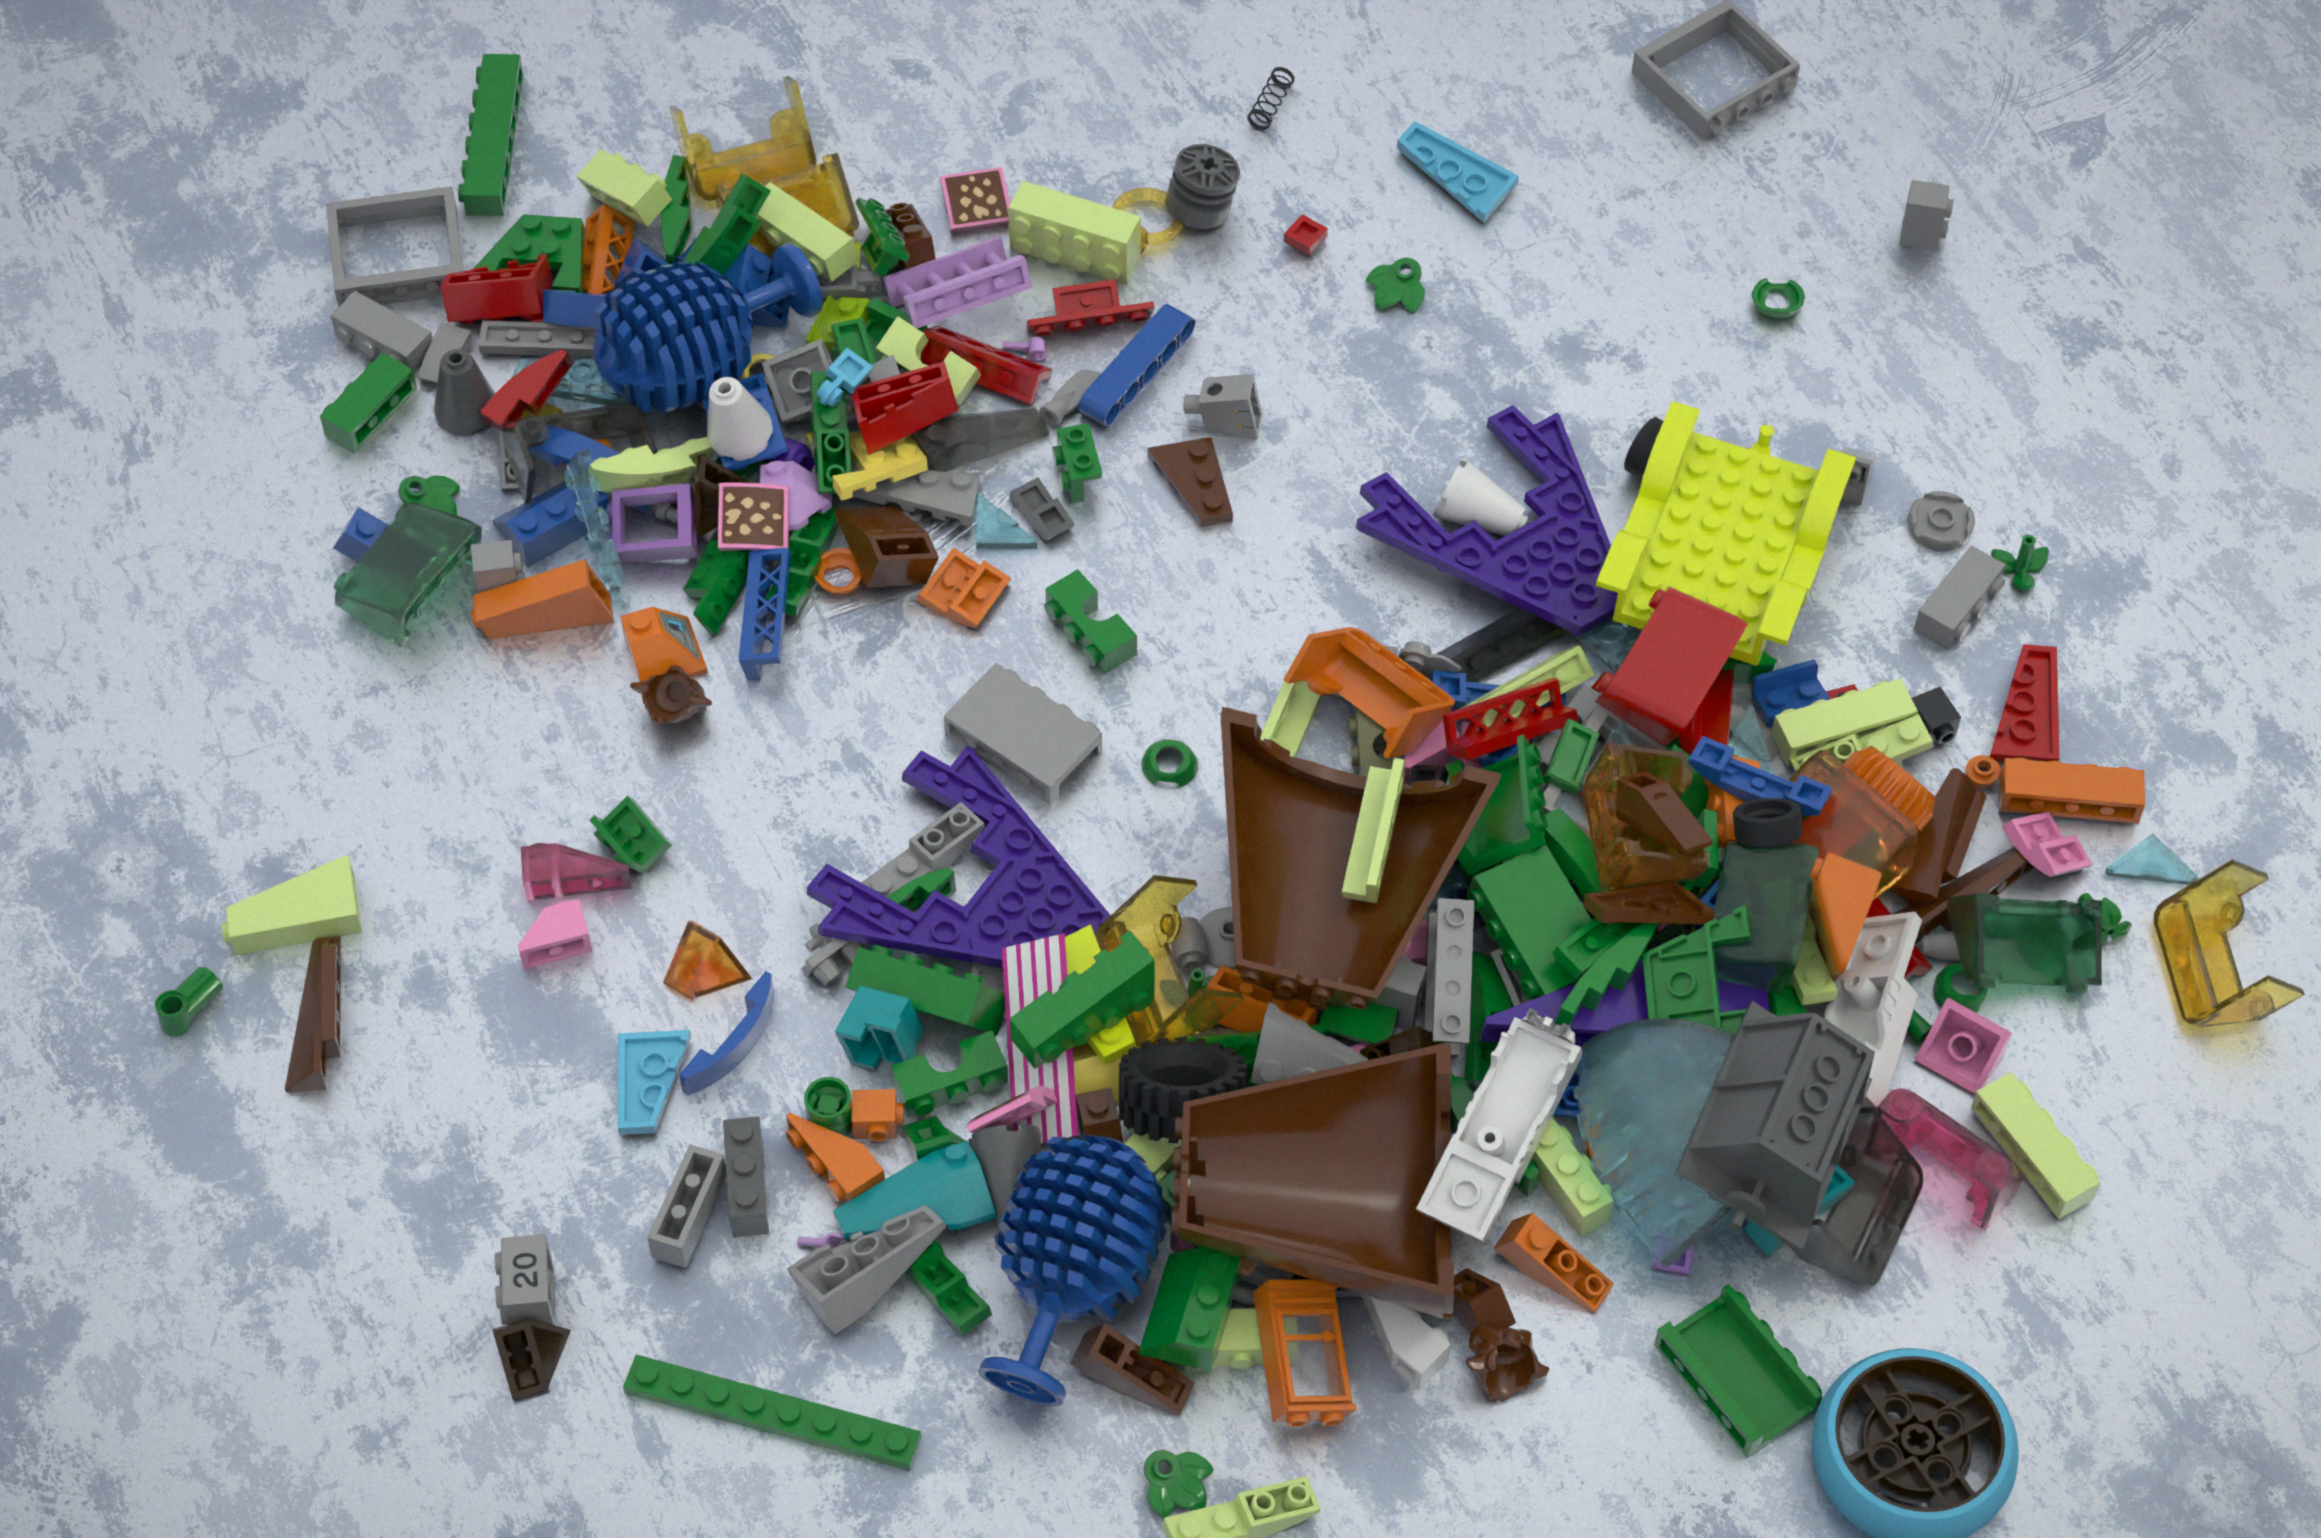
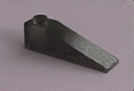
[910,408,1049,472]

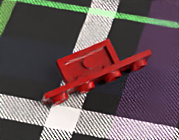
[1026,279,1155,336]

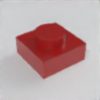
[1284,214,1328,256]

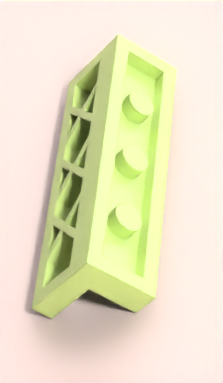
[1460,645,1595,727]
[1260,657,1322,757]
[1342,758,1404,903]

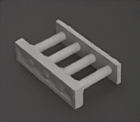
[1423,898,1474,1057]

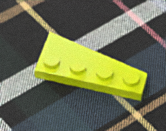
[1065,924,1135,1065]

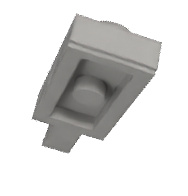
[817,265,883,299]

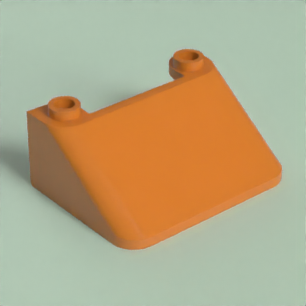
[1801,852,1882,980]

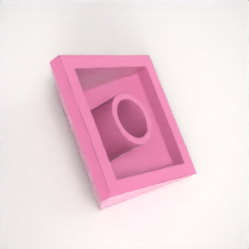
[1915,998,2012,1094]

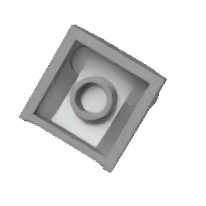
[761,339,833,424]

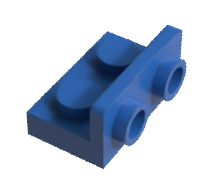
[1751,660,1830,727]

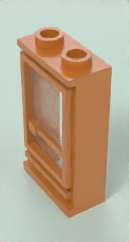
[1253,1280,1356,1427]

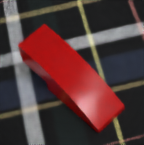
[480,349,574,431]

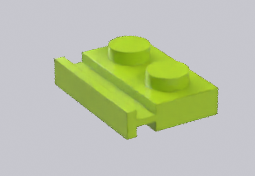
[805,296,871,351]

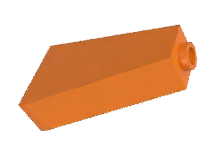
[470,559,614,639]

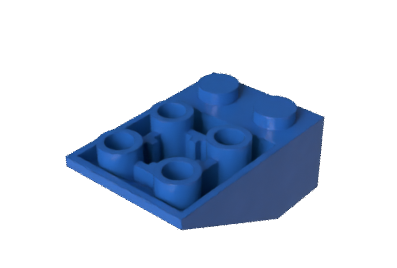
[702,372,788,470]

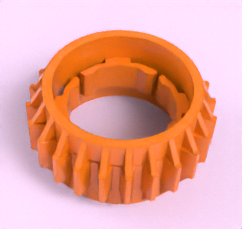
[1839,746,1936,836]

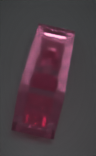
[520,843,632,900]

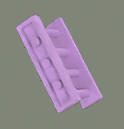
[883,236,1032,328]

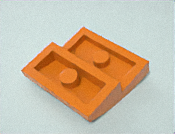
[916,547,1011,629]

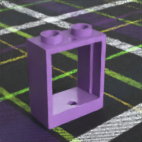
[607,483,698,564]

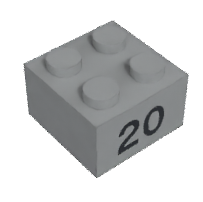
[494,1234,556,1326]

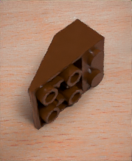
[834,506,939,588]

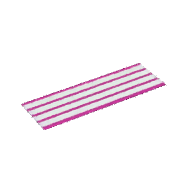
[1002,933,1079,1143]

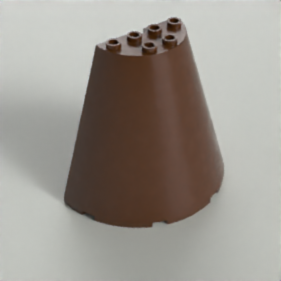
[1220,707,1501,1010]
[1172,1044,1454,1319]

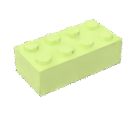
[1008,181,1141,285]

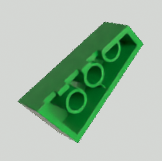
[1010,930,1155,1069]
[845,944,1005,1036]

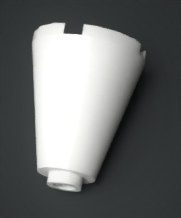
[707,377,773,461]
[1432,457,1528,536]

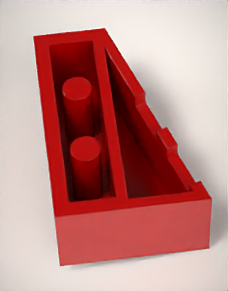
[440,254,553,324]
[851,361,959,455]

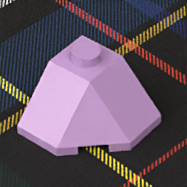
[760,461,832,531]

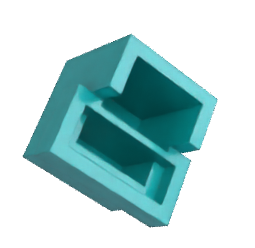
[835,986,924,1070]

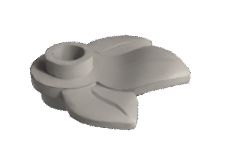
[1399,641,1462,681]

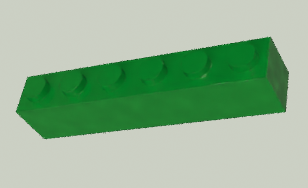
[458,54,524,216]

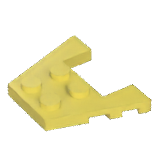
[805,432,928,501]

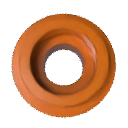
[1965,755,2001,789]

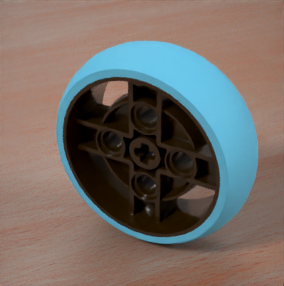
[1812,1348,2019,1538]

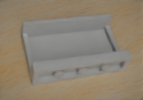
[944,663,1102,806]

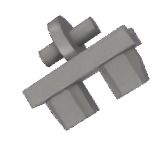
[801,923,866,986]

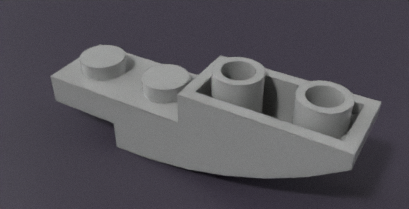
[861,802,984,897]

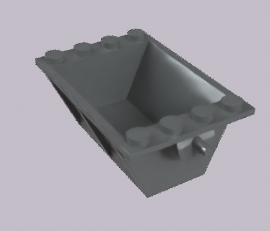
[1675,1001,1875,1252]

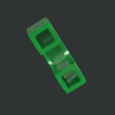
[1044,569,1137,674]
[891,1030,1008,1118]

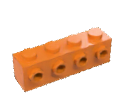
[1999,758,2145,824]

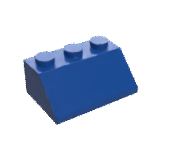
[492,474,609,568]

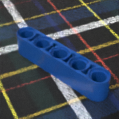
[1078,304,1196,427]

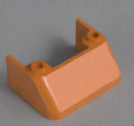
[1283,627,1455,759]

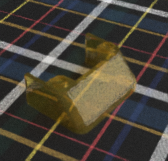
[669,76,816,201]
[2153,859,2305,1027]
[1095,875,1244,1047]

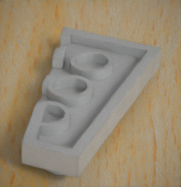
[851,464,980,527]

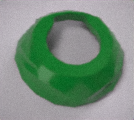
[1752,278,1805,319]
[1141,739,1198,786]
[1933,963,1988,1013]

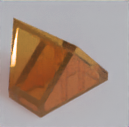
[663,920,753,1000]

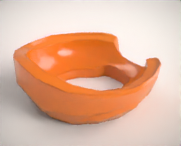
[814,548,863,595]

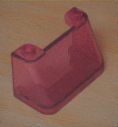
[1865,1088,2022,1232]

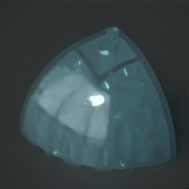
[1574,1018,1735,1268]

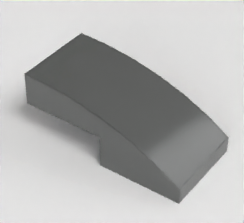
[1009,477,1074,541]

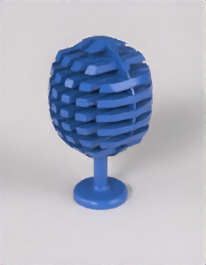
[592,243,823,413]
[978,1134,1170,1406]

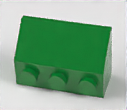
[1139,1246,1241,1372]

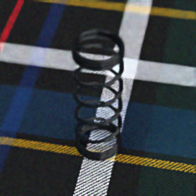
[1247,67,1295,130]

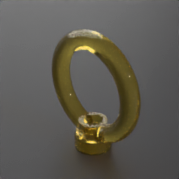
[1112,187,1185,254]

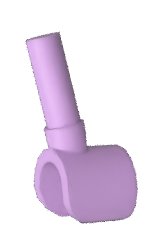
[1002,336,1047,362]
[797,1232,851,1249]

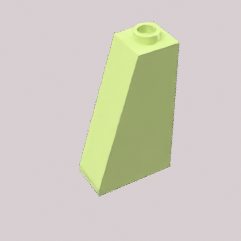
[221,855,362,955]

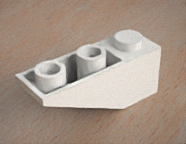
[1362,1294,1451,1390]

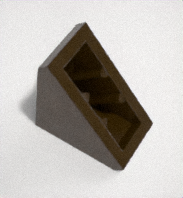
[695,454,751,538]
[492,1318,571,1400]

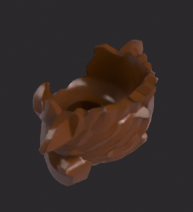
[630,665,712,724]
[1466,1326,1550,1403]

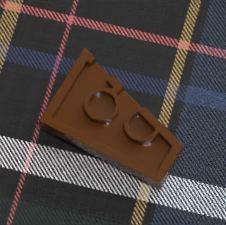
[1148,437,1233,527]
[1584,882,1715,924]

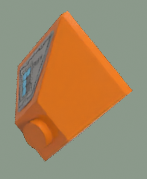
[620,607,708,682]

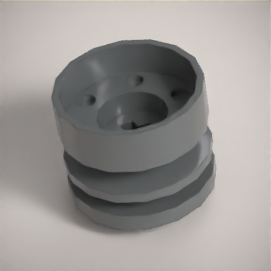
[1165,144,1240,229]

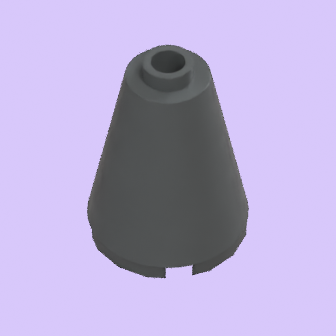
[434,349,495,436]
[969,1124,1041,1224]

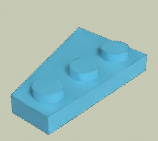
[618,1030,691,1135]

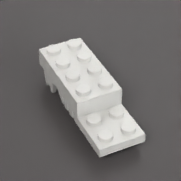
[1824,912,1922,1115]
[1416,1008,1583,1243]

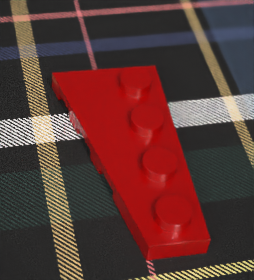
[1990,644,2059,762]

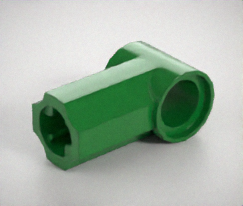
[155,966,223,1036]

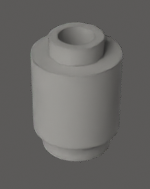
[1168,917,1209,972]

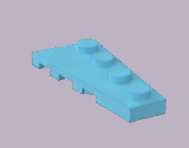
[1397,121,1519,223]

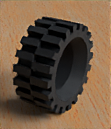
[1119,1037,1247,1144]

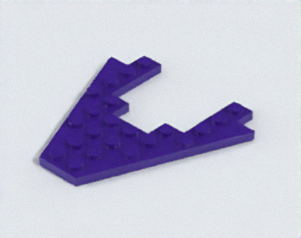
[1356,405,1618,636]
[806,746,1120,968]

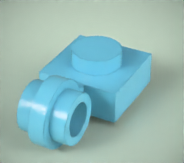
[816,348,873,407]

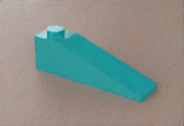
[833,1140,996,1239]

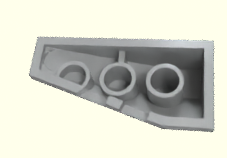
[787,1205,946,1334]

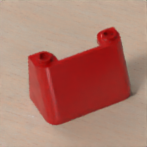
[1595,586,1748,747]

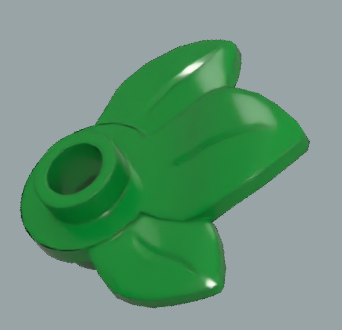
[1365,258,1425,313]
[398,475,460,530]
[1143,1450,1214,1518]

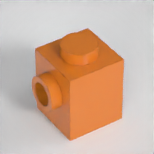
[852,1089,904,1142]

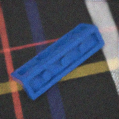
[738,547,791,680]

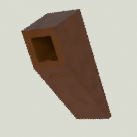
[885,203,936,270]
[1616,771,1713,855]

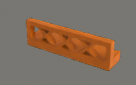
[582,204,635,294]

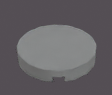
[1907,491,1975,550]

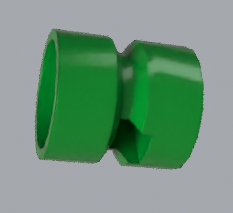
[804,1077,852,1137]

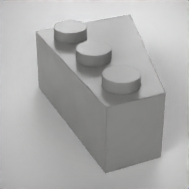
[1251,1001,1368,1085]

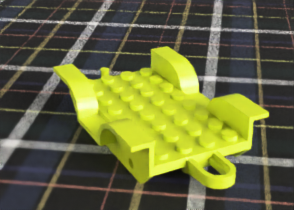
[1596,401,1856,665]

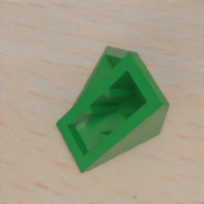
[902,1116,966,1162]

